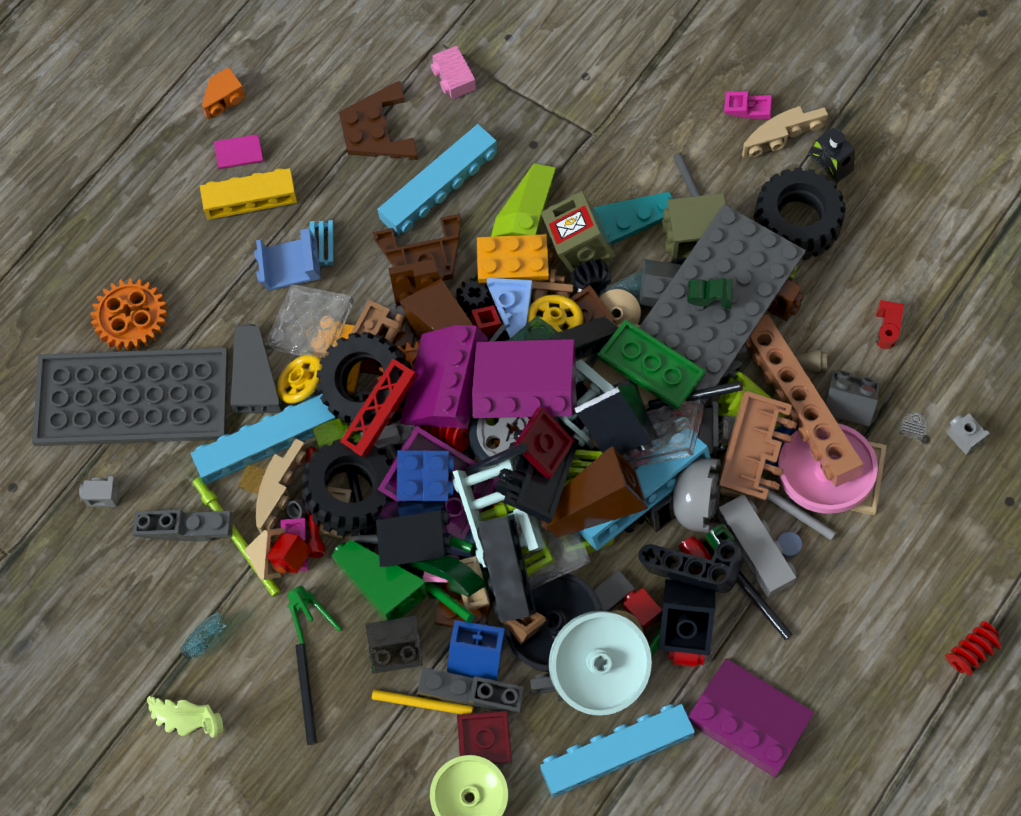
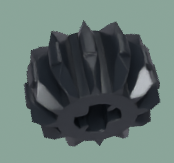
[571,258,612,294]
[455,277,494,317]

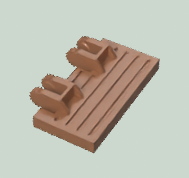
[717,391,797,500]

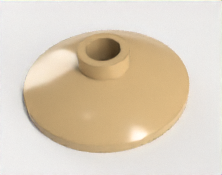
[599,289,641,325]

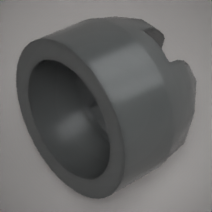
[286,499,307,519]

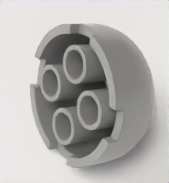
[669,458,721,533]

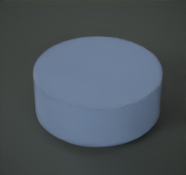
[777,532,802,558]

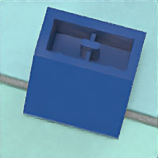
[447,620,505,681]

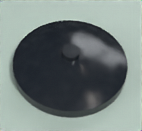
[505,572,603,673]

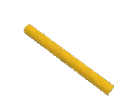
[372,690,473,714]

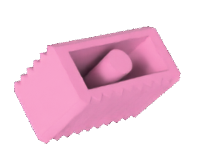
[431,45,476,100]

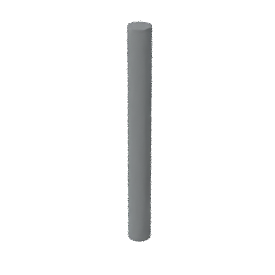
[759,485,836,540]

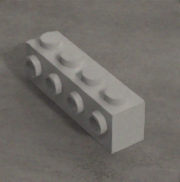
[717,494,797,598]

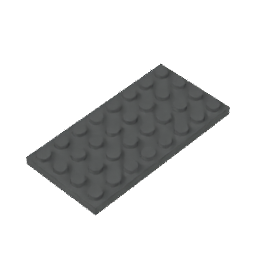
[639,204,806,405]
[32,348,228,446]

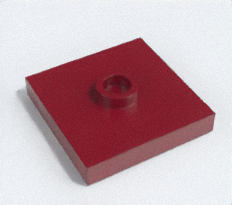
[514,406,575,479]
[457,711,512,765]

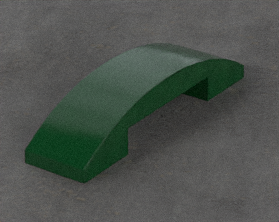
[397,554,486,597]

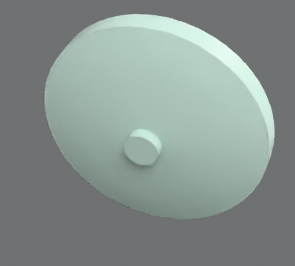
[549,611,652,715]

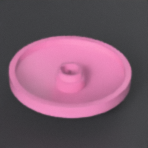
[778,423,878,514]

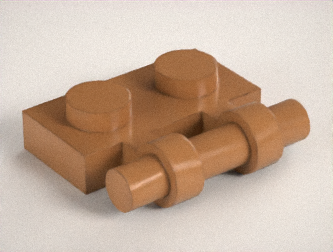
[348,300,405,342]

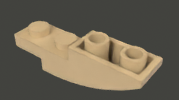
[742,106,828,158]
[256,439,307,534]

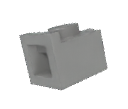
[947,414,990,455]
[79,476,119,507]

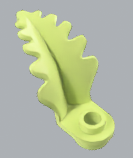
[147,696,223,738]

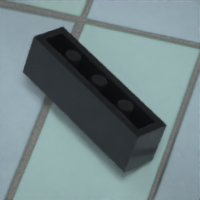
[477,514,536,622]

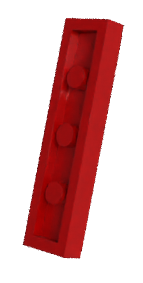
[340,359,418,458]

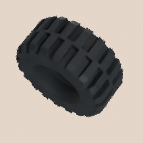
[754,168,846,260]
[316,332,412,427]
[302,438,394,537]

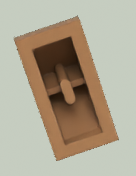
[498,612,546,645]

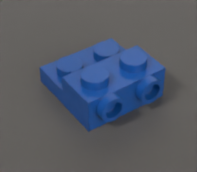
[397,450,453,501]

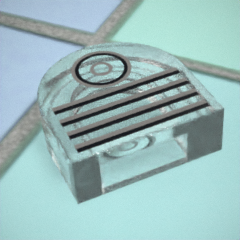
[899,412,927,441]

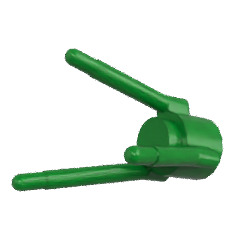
[287,586,342,644]

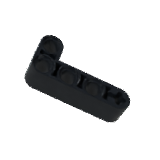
[551,316,619,362]
[638,540,743,593]

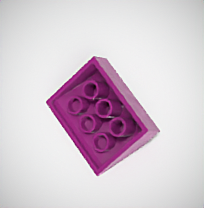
[400,325,488,428]
[472,339,577,418]
[377,426,500,540]
[688,658,814,778]

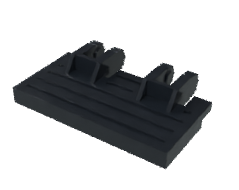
[494,429,579,524]

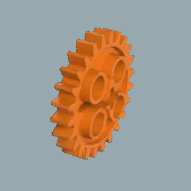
[90,278,168,351]

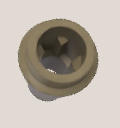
[794,349,828,373]

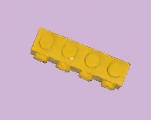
[200,168,297,220]

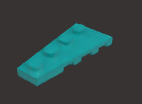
[593,192,673,245]

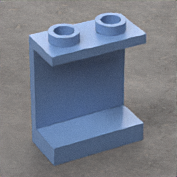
[254,228,321,291]

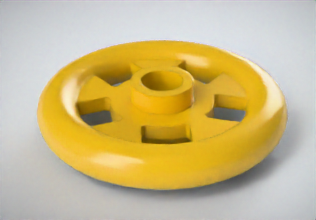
[527,295,583,340]
[276,354,323,404]

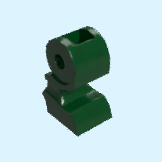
[687,278,733,309]
[703,523,736,557]

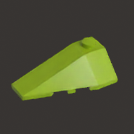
[491,163,556,237]

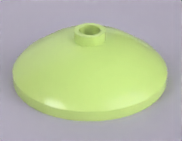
[430,755,508,816]

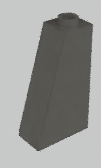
[231,323,282,414]

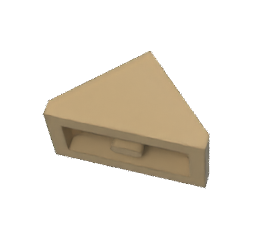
[245,528,285,580]

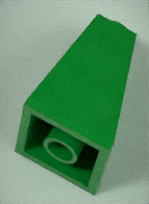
[331,540,428,628]

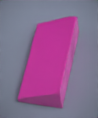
[214,134,263,169]

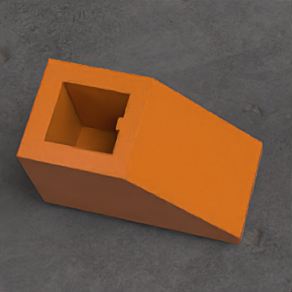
[202,67,246,120]

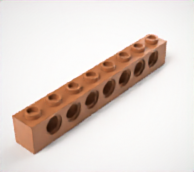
[745,314,864,487]

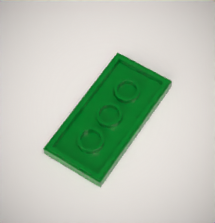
[597,319,706,411]

